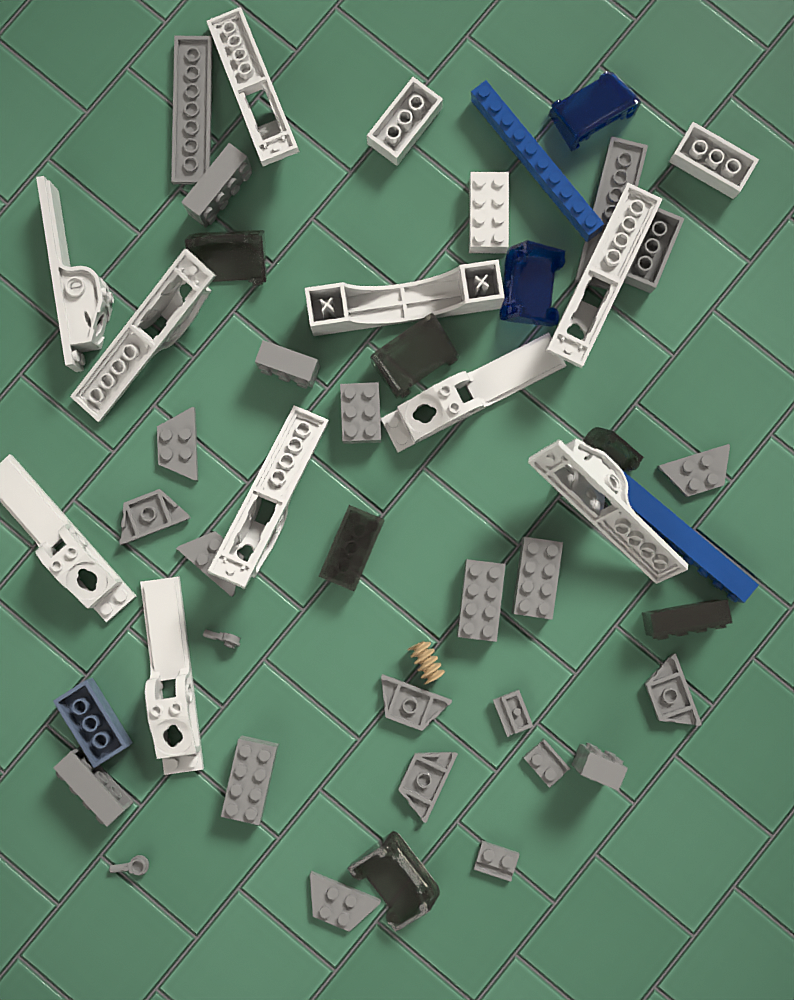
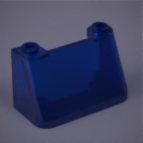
[549,71,641,152]
[500,240,565,327]

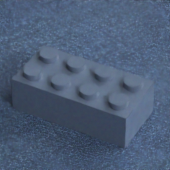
[53,678,133,768]

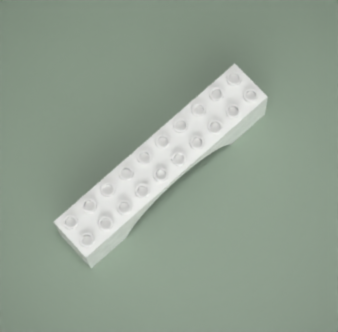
[305,259,505,336]

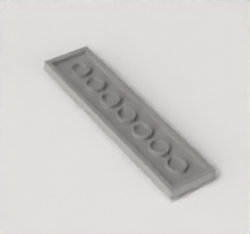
[171,36,213,185]
[575,136,648,290]

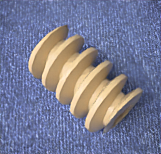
[407,641,445,684]

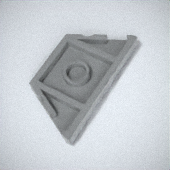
[157,407,198,481]
[658,444,730,497]
[119,489,191,545]
[176,531,245,597]
[644,653,702,726]
[381,674,452,731]
[398,752,458,823]
[310,871,381,932]

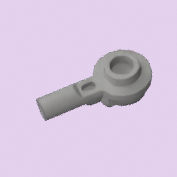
[203,629,241,649]
[110,855,149,875]

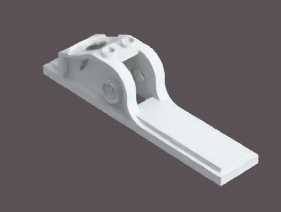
[207,7,299,166]
[36,176,114,372]
[546,183,662,368]
[70,249,216,422]
[380,333,566,453]
[208,405,329,589]
[528,438,688,584]
[0,454,137,622]
[140,577,204,775]

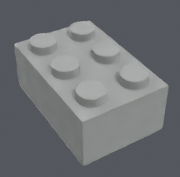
[255,340,320,389]
[340,382,381,444]
[572,742,628,791]

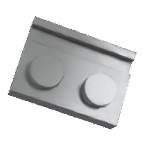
[492,689,533,737]
[523,738,570,788]
[473,840,520,882]

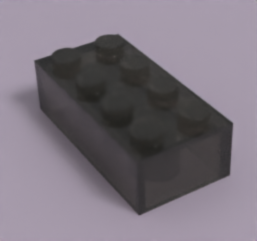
[318,505,385,592]
[642,599,732,640]

